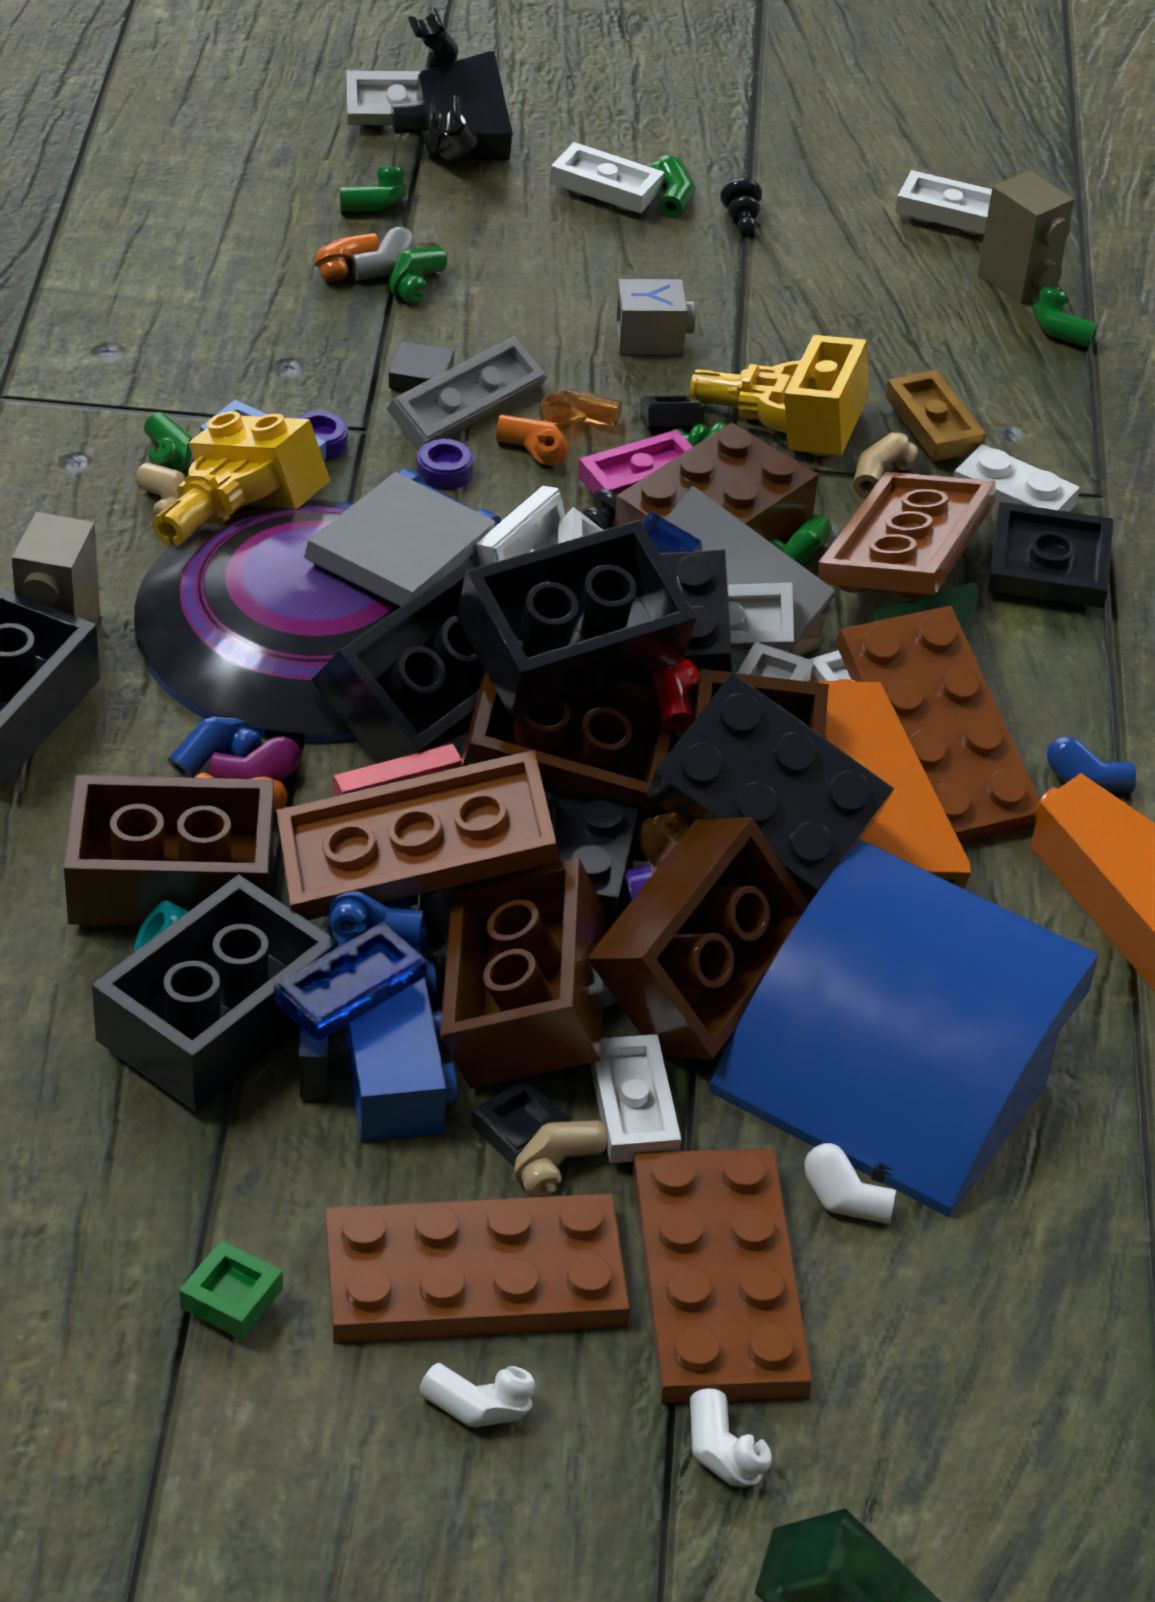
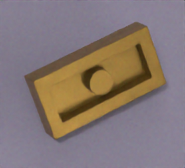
[885,370,986,462]

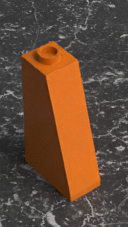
[818,679,971,889]
[1031,773,1155,991]

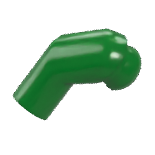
[339,167,407,213]
[389,246,447,304]

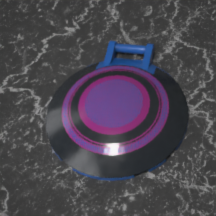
[134,468,502,743]

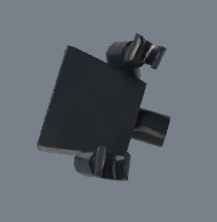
[391,7,513,162]

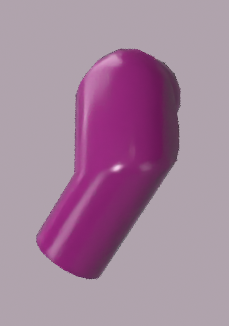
[209,736,301,782]

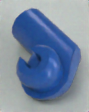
[167,717,262,778]
[329,891,424,944]

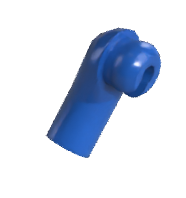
[1046,736,1136,793]

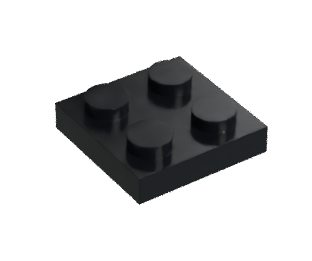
[988,502,1114,609]

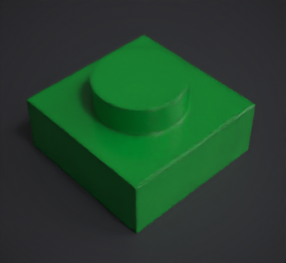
[179,1240,283,1340]

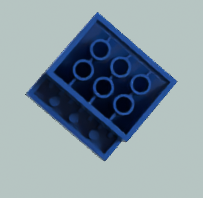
[709,839,1099,1218]

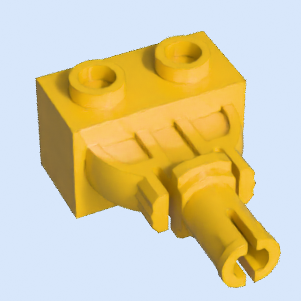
[690,335,869,456]
[152,411,331,546]

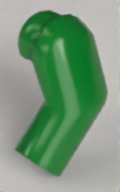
[650,155,695,218]
[1033,286,1098,349]
[144,412,193,472]
[769,515,832,566]

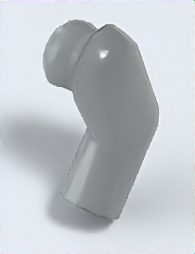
[351,227,416,281]

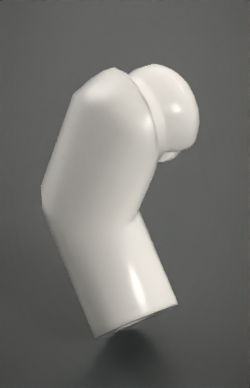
[804,1143,896,1225]
[419,1363,536,1428]
[690,1389,772,1487]

